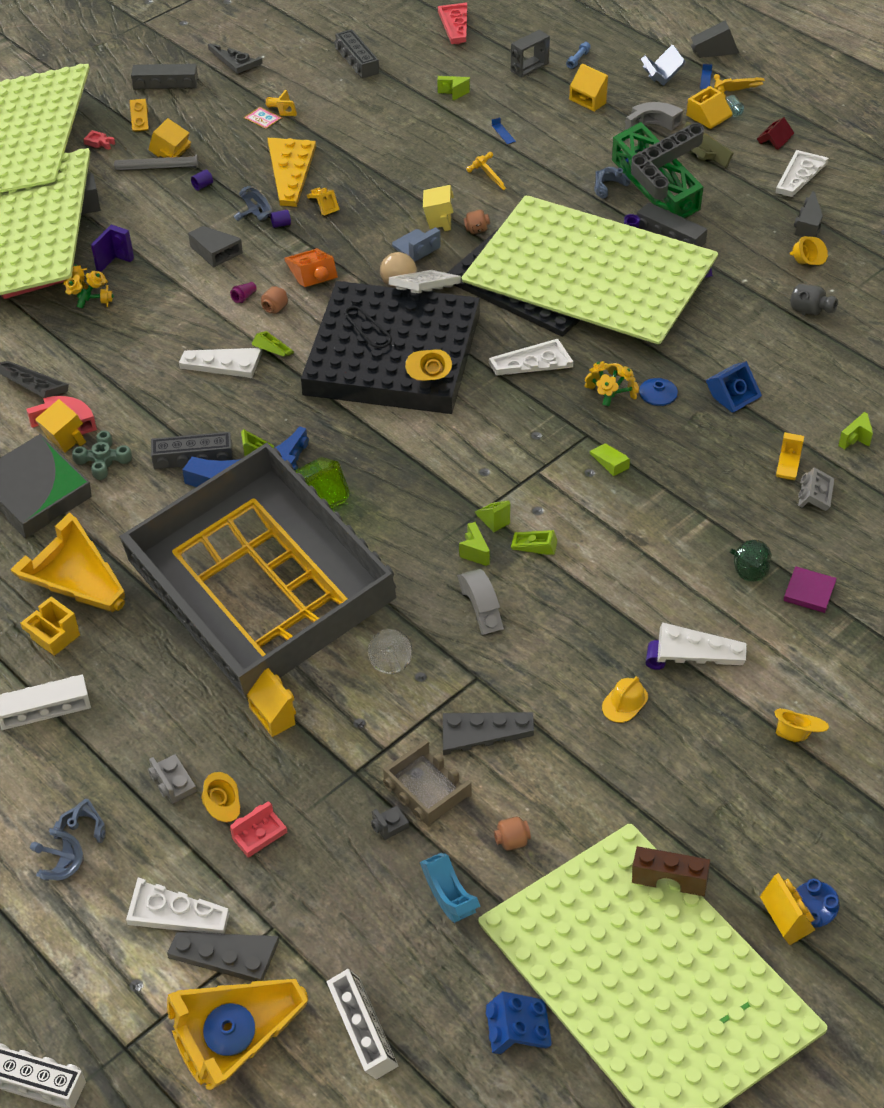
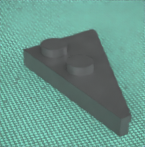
[208,43,263,74]

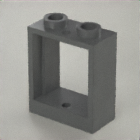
[510,30,550,78]

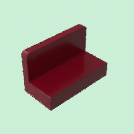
[757,117,794,150]

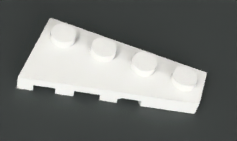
[776,150,829,197]
[489,339,573,375]
[179,348,262,378]
[657,622,746,665]
[126,877,229,934]

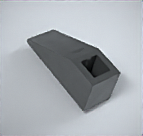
[794,191,823,237]

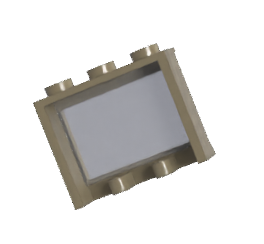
[383,740,472,827]

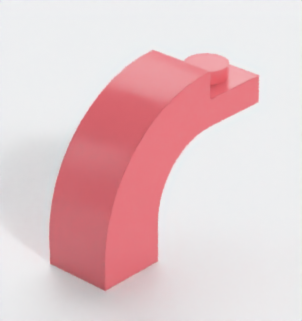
[26,396,97,435]

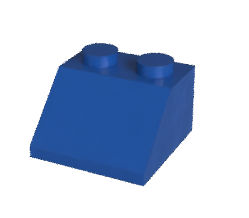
[705,361,762,412]

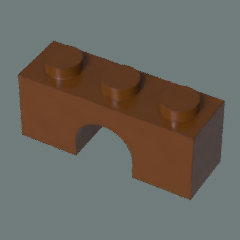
[632,846,710,897]

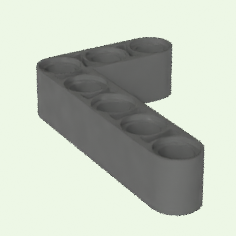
[631,123,704,200]

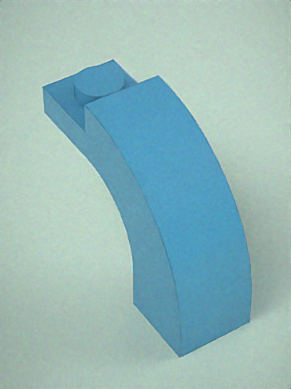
[420,853,481,923]

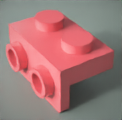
[230,801,288,858]

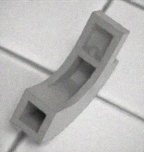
[625,102,683,131]
[457,569,504,635]

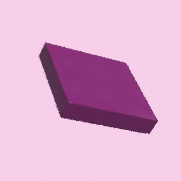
[783,566,837,613]

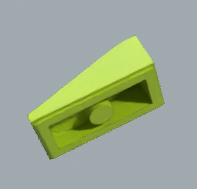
[252,331,294,357]
[589,443,630,477]
[511,530,557,555]

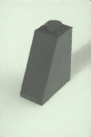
[691,20,739,58]
[188,226,243,267]

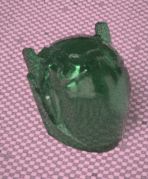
[729,540,772,581]

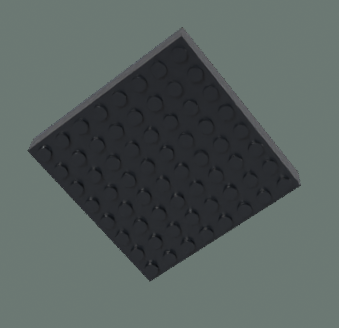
[301,281,480,414]

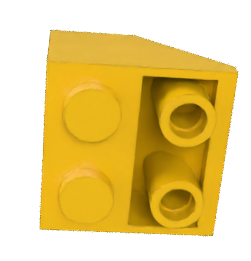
[569,64,608,112]
[686,86,733,129]
[247,668,296,737]
[760,873,815,945]

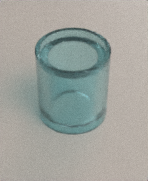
[726,95,744,117]

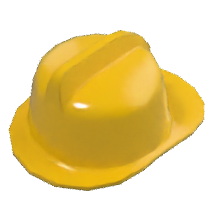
[790,236,828,265]
[405,349,452,381]
[602,676,648,723]
[774,708,829,742]
[201,772,240,822]

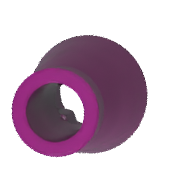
[230,282,257,303]

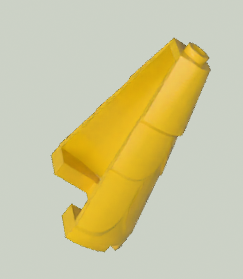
[10,512,125,612]
[167,979,308,1090]

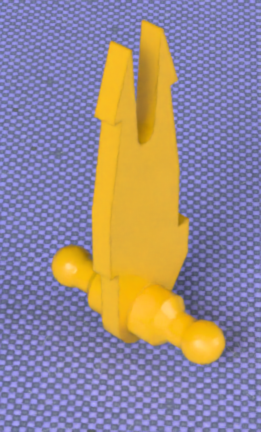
[714,74,765,98]
[466,152,506,190]

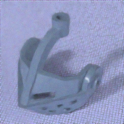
[594,166,631,199]
[234,186,272,222]
[54,799,106,843]
[30,827,84,881]

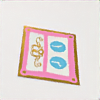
[243,107,282,129]

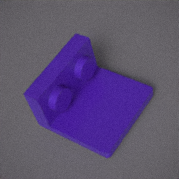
[91,224,134,272]

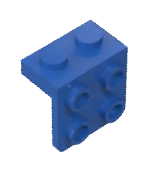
[486,991,552,1054]

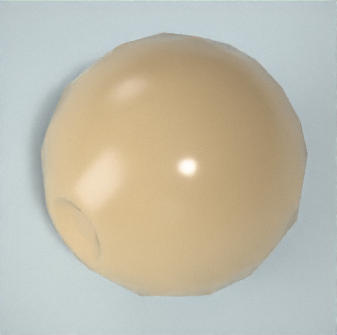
[380,252,417,288]

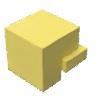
[423,185,454,231]

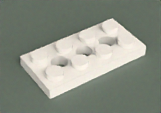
[389,270,461,293]

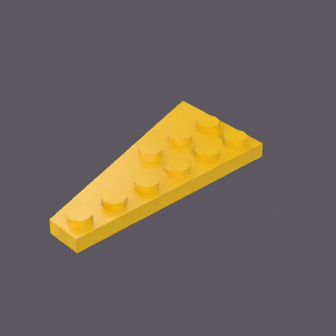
[267,137,316,207]

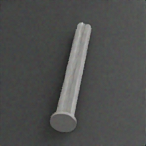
[114,154,199,170]

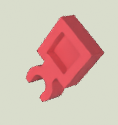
[83,130,115,150]

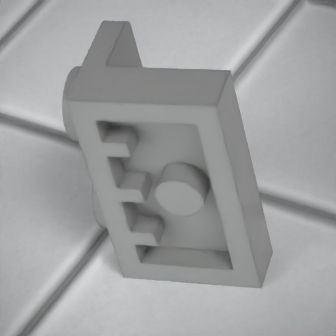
[798,467,834,511]
[148,754,197,804]

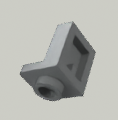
[371,806,409,840]

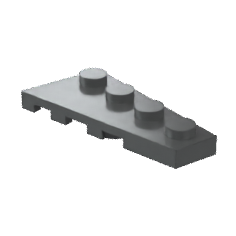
[0,361,69,398]
[443,712,534,755]
[167,932,279,981]

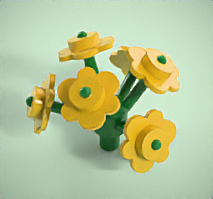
[584,361,639,406]

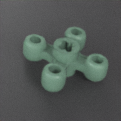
[72,431,132,480]

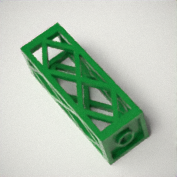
[612,122,704,218]

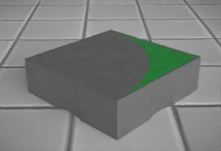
[0,434,92,539]

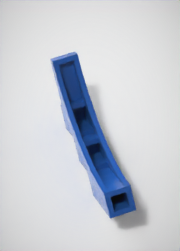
[182,426,309,487]

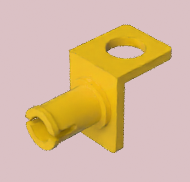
[266,90,297,116]

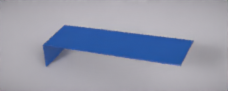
[700,64,712,89]
[492,117,516,144]

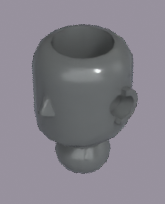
[790,283,838,316]

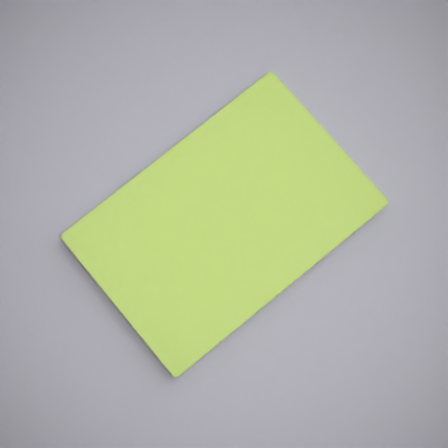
[0,64,90,193]
[0,148,91,295]
[462,196,718,344]
[478,824,827,1108]

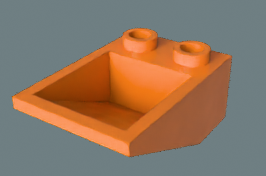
[284,248,338,287]

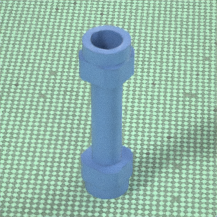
[566,42,591,69]

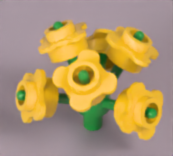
[63,264,114,308]

